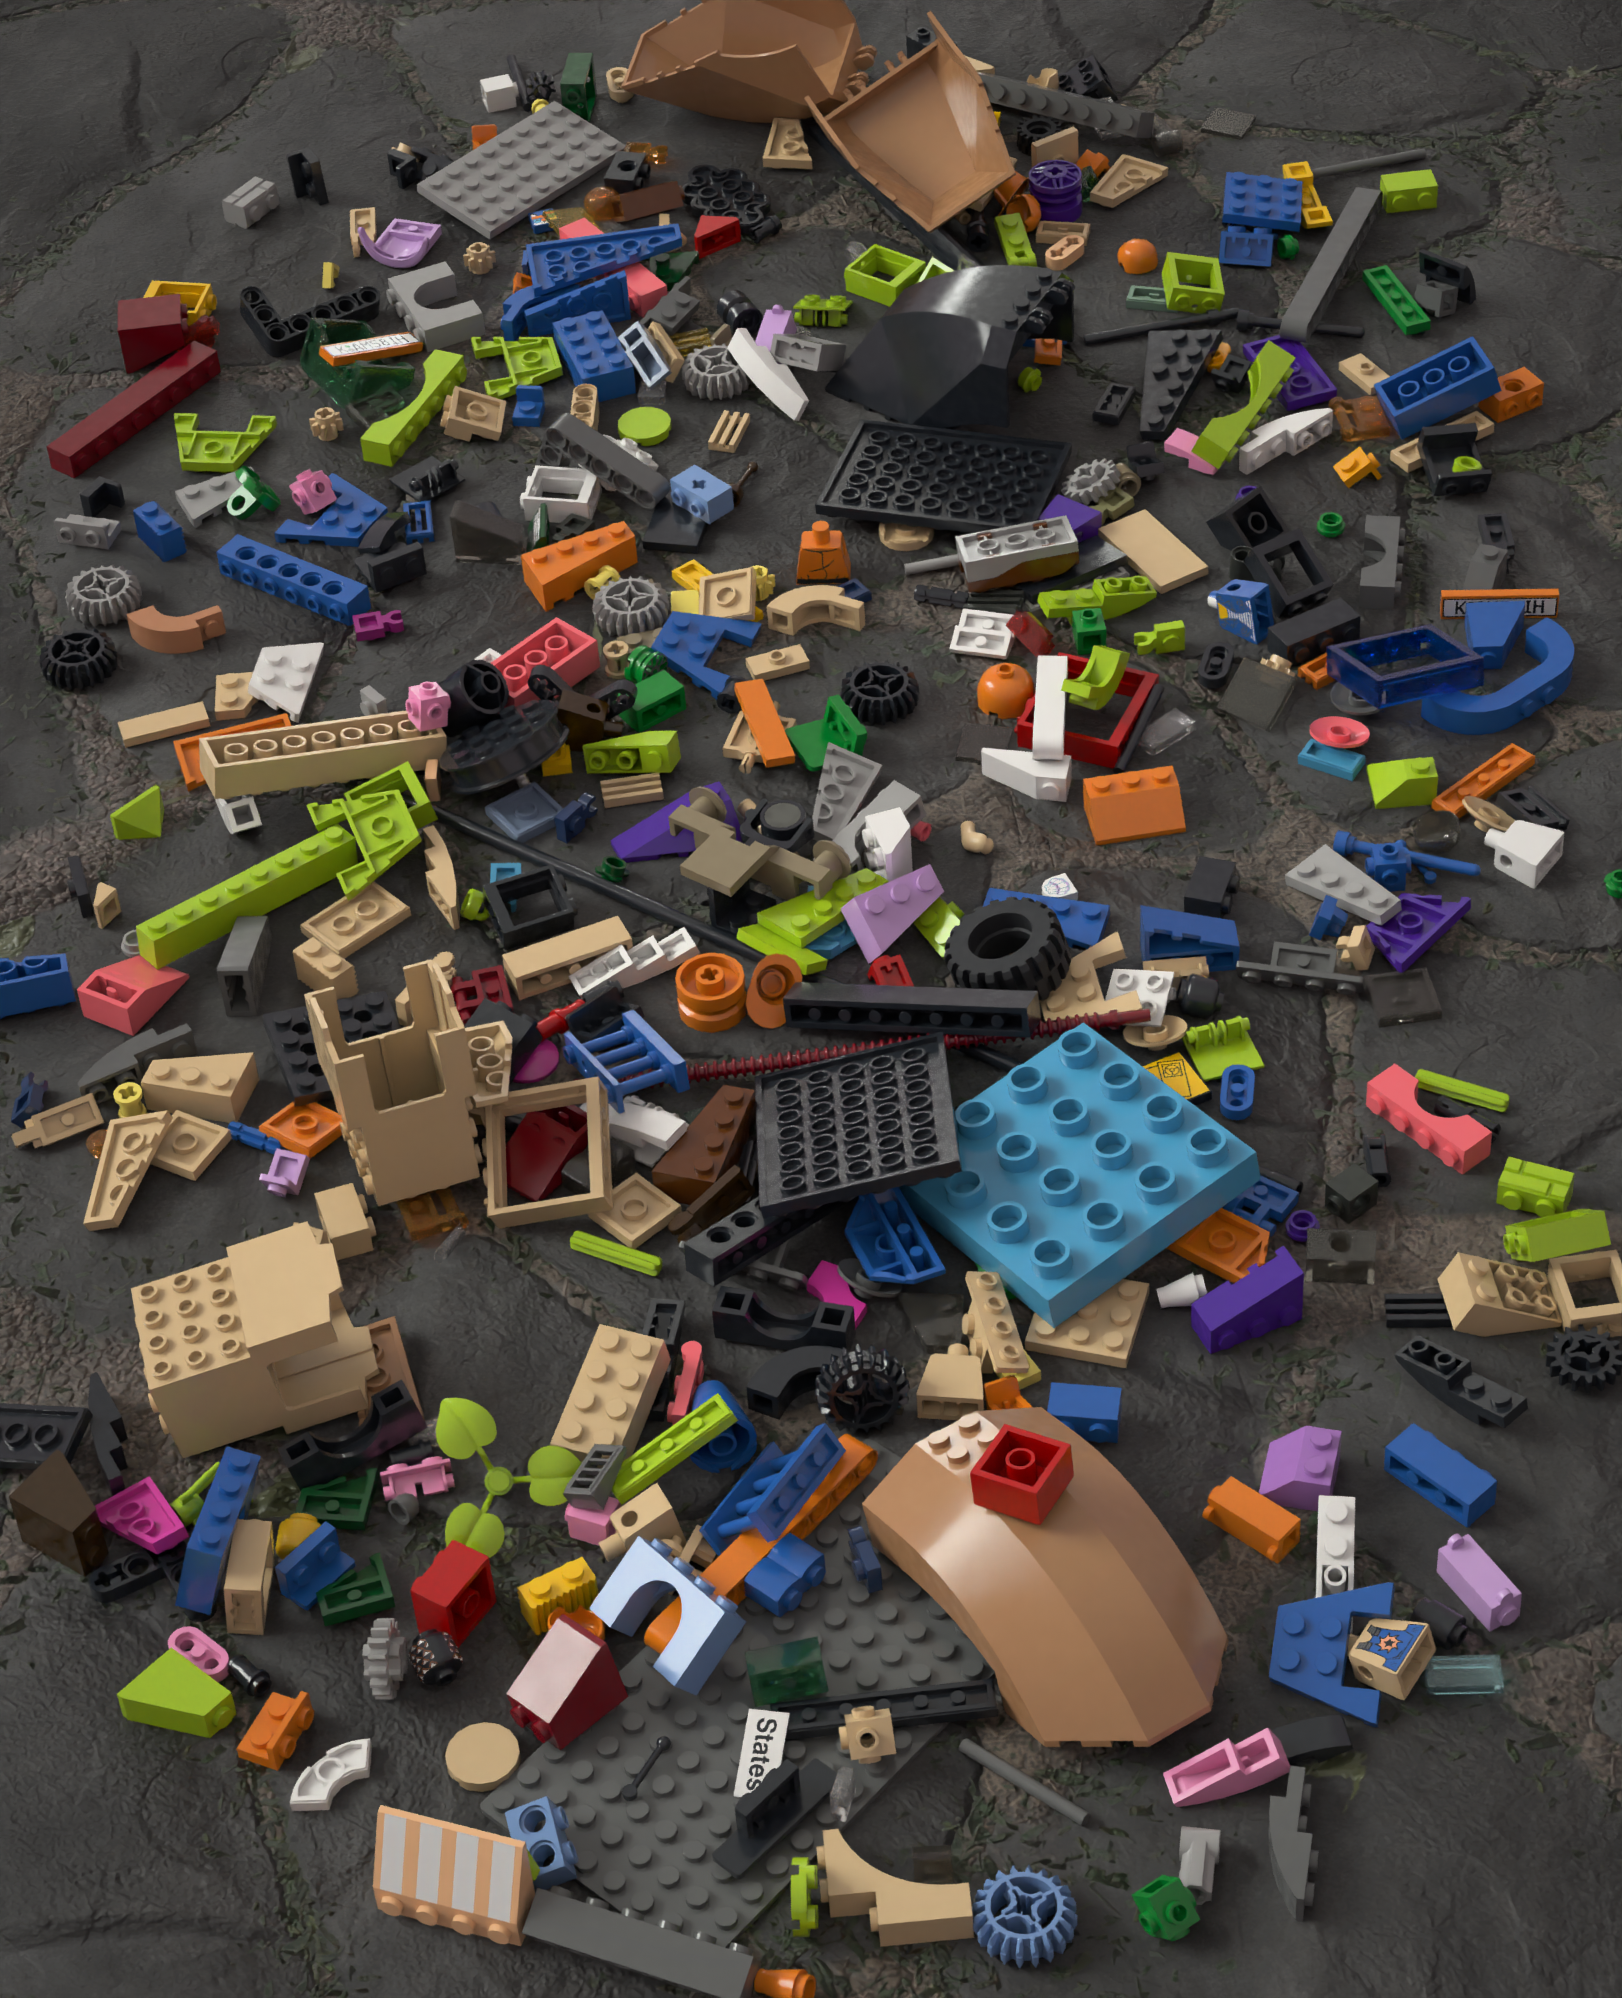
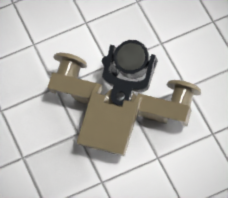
[668,786,852,901]

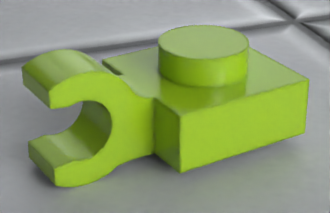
[1134,620,1185,655]

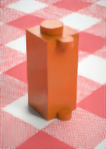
[1202,1476,1301,1564]

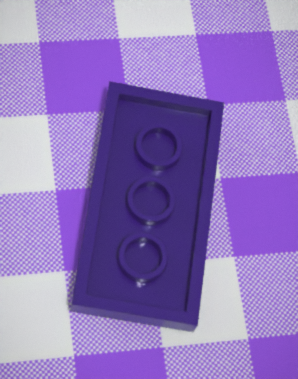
[1243,335,1337,411]

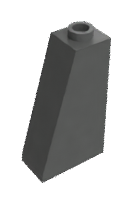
[217,916,272,1016]

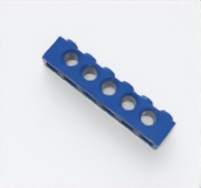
[216,534,371,626]

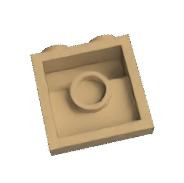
[440,386,506,442]

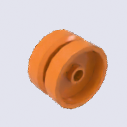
[675,953,747,1033]

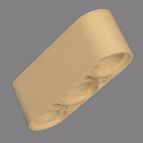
[570,384,600,431]

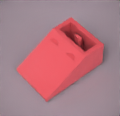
[77,955,189,1036]

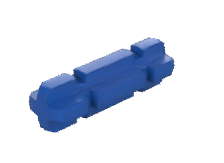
[228,1121,285,1154]

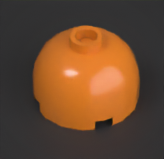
[977,663,1035,719]

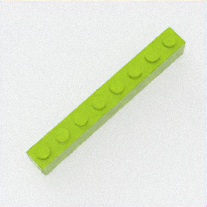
[136,824,358,970]

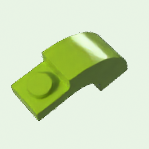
[1061,645,1130,710]

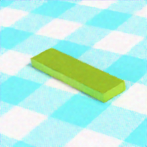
[611,1393,738,1505]

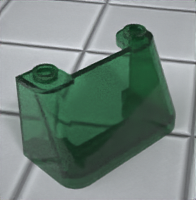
[300,318,415,410]

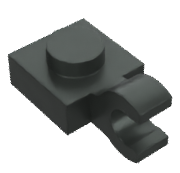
[552,513,595,543]

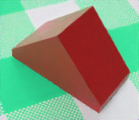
[694,215,741,259]

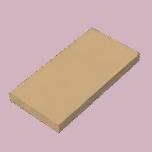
[1098,509,1208,594]

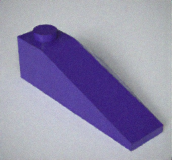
[610,781,744,863]

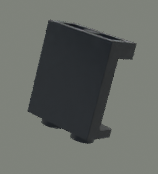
[1417,423,1493,496]

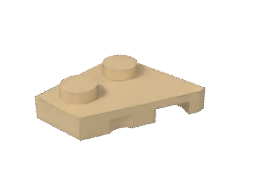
[215,672,259,721]

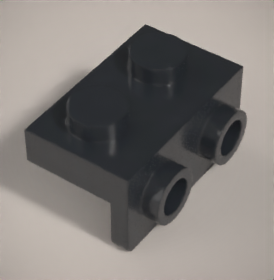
[565,986,645,1044]

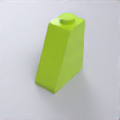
[117,1647,237,1738]

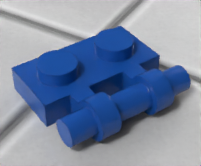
[1222,1176,1299,1237]

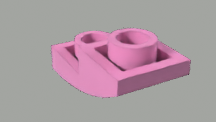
[1164,428,1226,475]

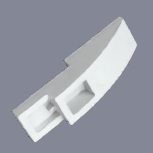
[1239,408,1333,475]
[1316,1495,1355,1634]

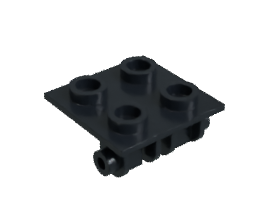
[389,456,465,502]

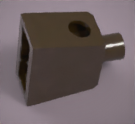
[557,689,624,752]

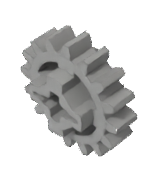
[1061,458,1121,506]
[362,1618,408,1700]

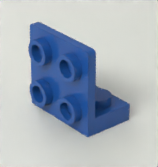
[1219,226,1277,267]

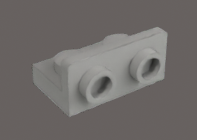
[54,514,122,550]

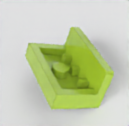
[913,896,965,960]

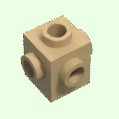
[838,1706,896,1764]

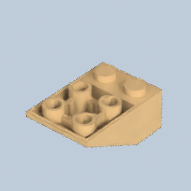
[1438,1252,1562,1337]

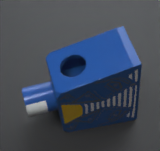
[1208,579,1274,645]

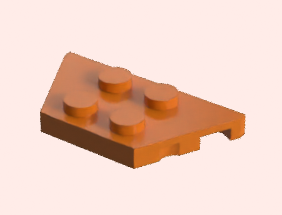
[1166,1208,1270,1284]

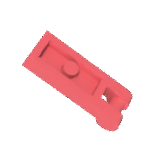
[667,1341,704,1425]

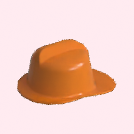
[993,171,1029,216]
[746,953,802,1029]

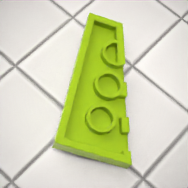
[757,868,889,949]

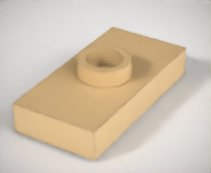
[1339,353,1390,396]
[746,644,810,681]

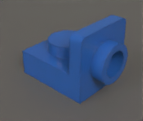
[512,385,545,427]

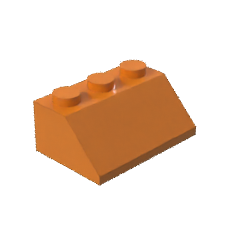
[1083,766,1186,846]

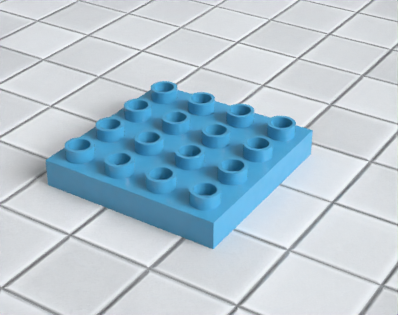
[899,1022,1261,1328]

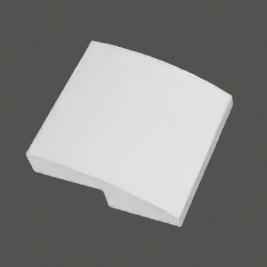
[949,608,1020,659]

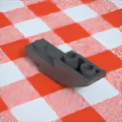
[77,1023,197,1105]
[1268,1766,1319,1921]

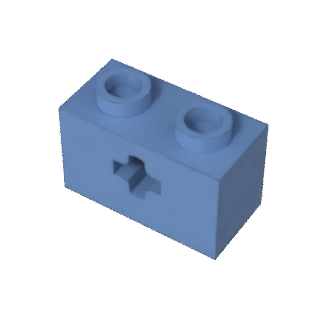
[670,465,734,524]

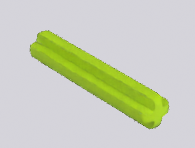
[1415,1069,1510,1113]
[570,1230,663,1277]

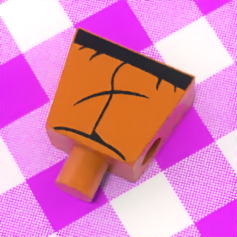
[796,521,851,585]

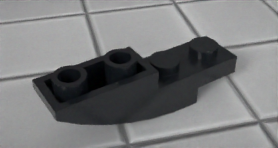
[1394,1335,1528,1428]

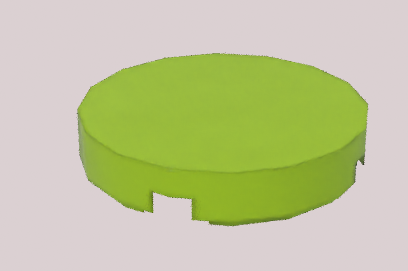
[618,407,672,446]

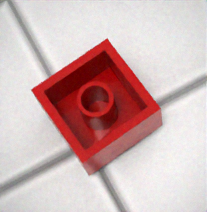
[970,1424,1074,1525]
[410,1540,497,1648]

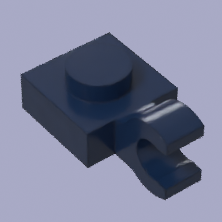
[11,1072,48,1128]

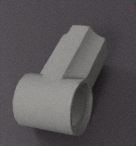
[1179,1826,1221,1905]

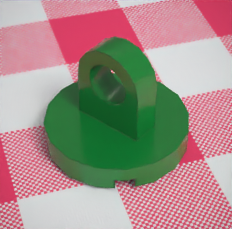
[227,466,281,520]

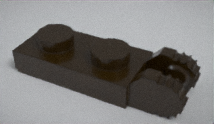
[668,1165,755,1244]

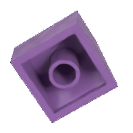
[1259,1426,1342,1512]

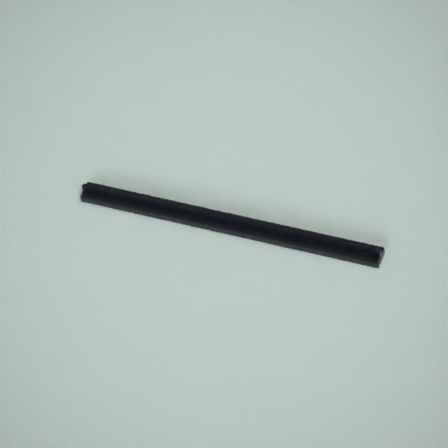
[808,115,986,271]

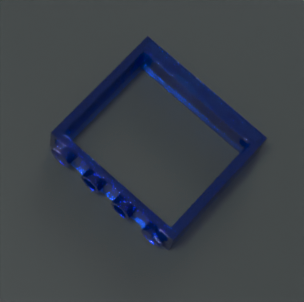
[1327,624,1484,709]

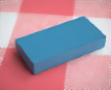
[1298,739,1366,781]

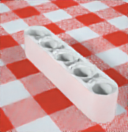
[1032,655,1068,760]

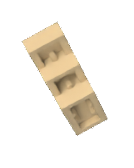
[423,825,460,930]

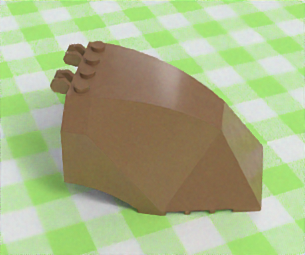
[621,0,877,123]
[804,11,1016,233]

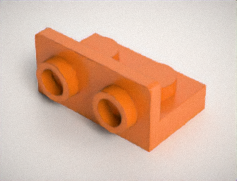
[237,1691,314,1771]

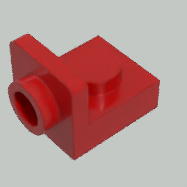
[867,954,914,986]

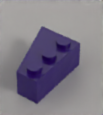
[1191,1246,1304,1354]

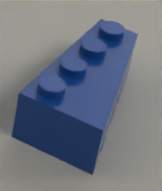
[0,954,76,1019]

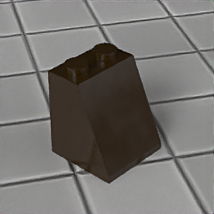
[9,1450,109,1577]

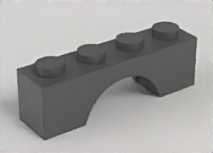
[1359,515,1405,610]

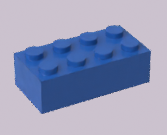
[552,310,636,402]
[1374,336,1502,439]

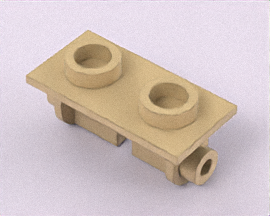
[1143,956,1209,991]

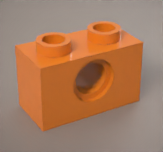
[1478,367,1544,423]

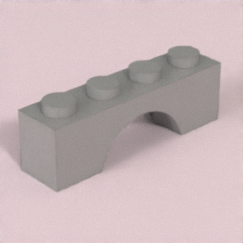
[813,780,926,881]

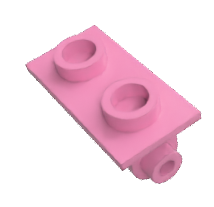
[380,1456,455,1501]

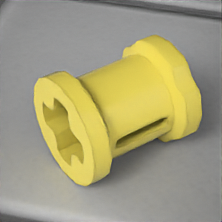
[584,565,620,600]
[113,1082,148,1118]

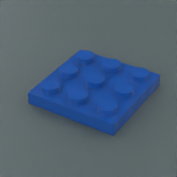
[1222,172,1303,232]

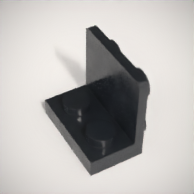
[1058,54,1118,103]
[707,879,776,936]

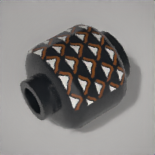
[409,1629,463,1686]

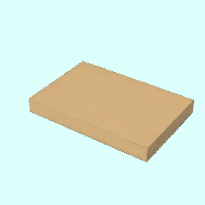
[300,881,411,959]

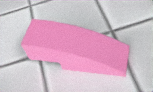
[1163,1728,1290,1807]

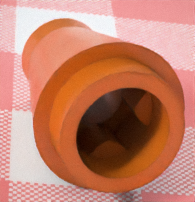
[754,1968,816,1998]

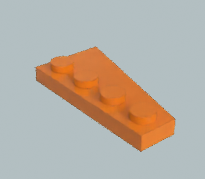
[173,713,291,792]

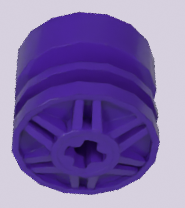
[1028,160,1082,223]

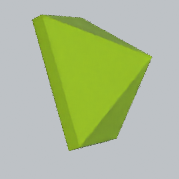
[110,785,165,840]

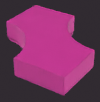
[807,1260,867,1330]

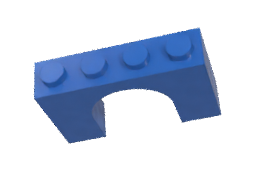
[175,1446,261,1615]

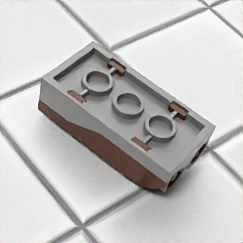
[955,515,1080,593]

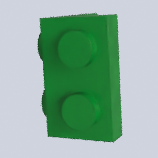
[785,694,868,772]

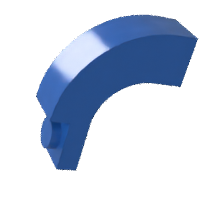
[501,284,580,341]

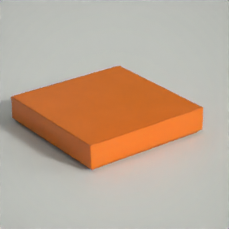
[259,1102,343,1159]

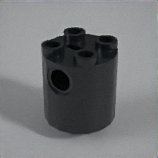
[438,660,509,737]

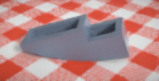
[618,321,672,390]

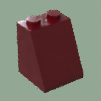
[118,294,189,374]
[506,1614,629,1750]

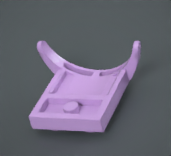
[358,218,442,268]

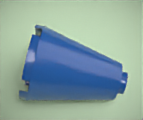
[690,1380,757,1473]

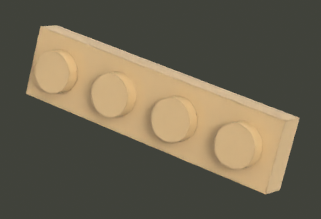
[1390,411,1494,473]

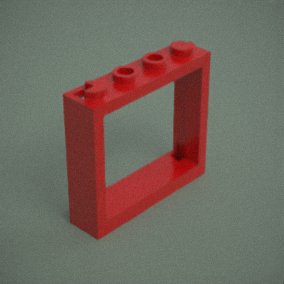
[1014,652,1159,768]

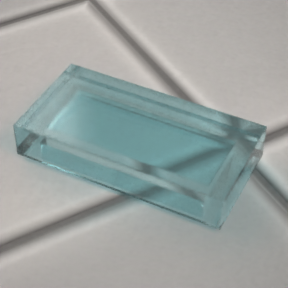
[1424,1655,1504,1695]

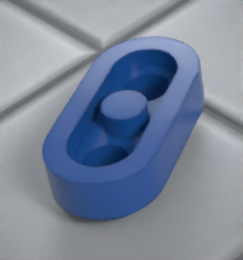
[1220,1064,1255,1120]

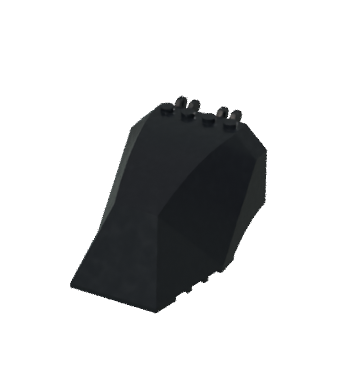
[825,265,1075,429]

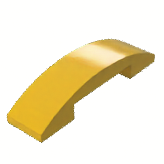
[1282,161,1333,229]

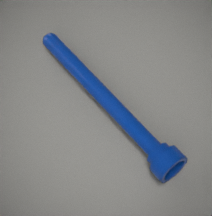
[1333,830,1481,876]

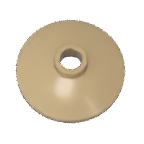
[1462,796,1515,832]
[1123,1015,1188,1051]

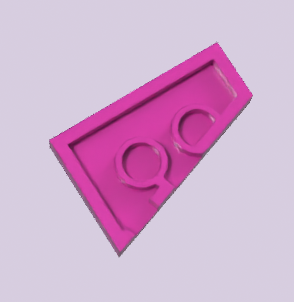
[95,1476,189,1554]

